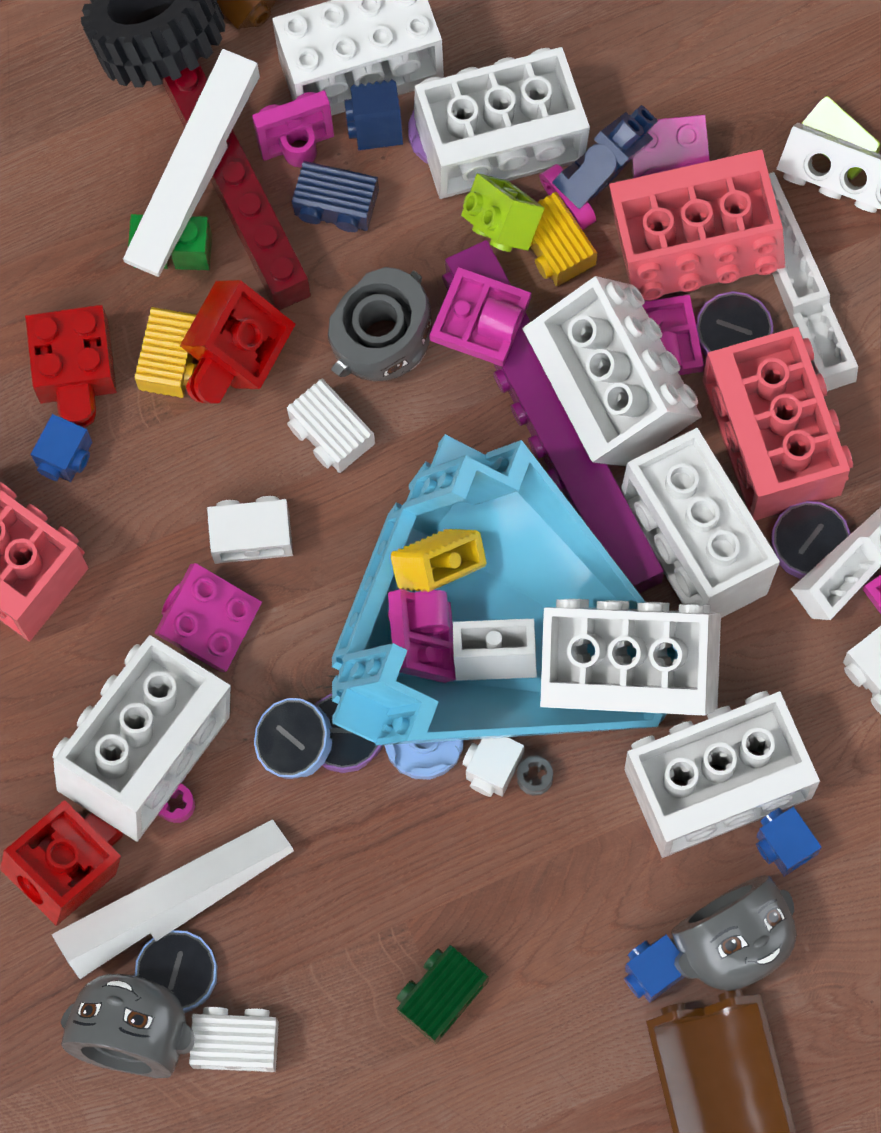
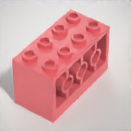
[609,149,785,301]
[702,327,853,521]
[0,482,89,642]

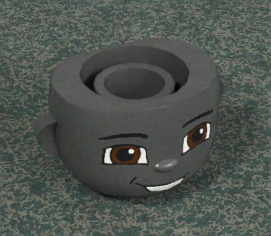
[328,267,432,382]
[671,875,797,991]
[61,974,195,1078]

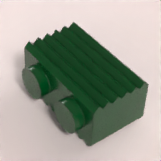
[396,945,489,1045]

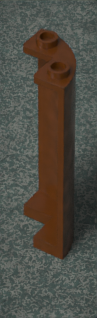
[646,989,796,1133]

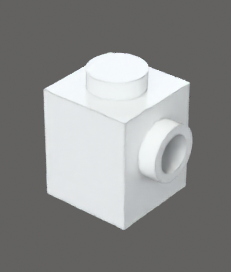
[462,737,524,797]

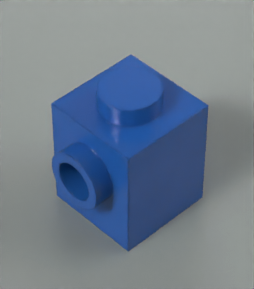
[31,414,92,482]
[756,806,822,877]
[624,934,685,1003]

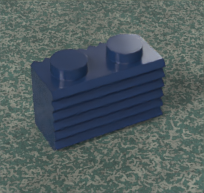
[344,79,403,151]
[292,161,379,232]

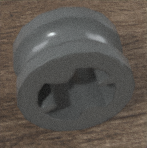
[517,756,553,796]

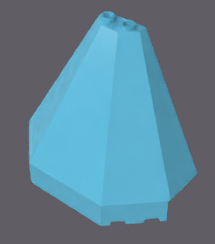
[332,434,678,746]

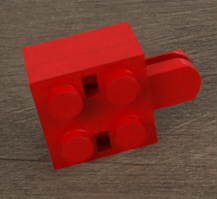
[180,280,296,404]
[25,305,117,428]
[0,800,124,926]

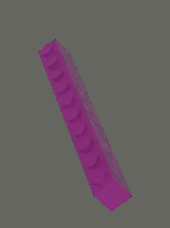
[442,240,664,593]

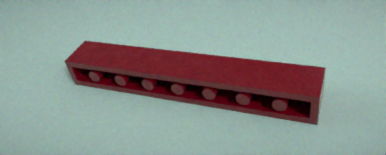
[163,60,311,311]

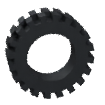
[81,0,226,88]

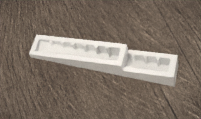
[123,49,260,277]
[769,172,858,391]
[791,507,881,620]
[51,819,294,979]

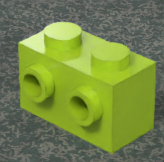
[461,173,544,252]

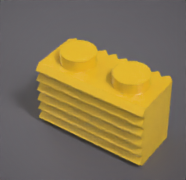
[530,192,597,286]
[135,307,196,398]
[391,529,487,592]

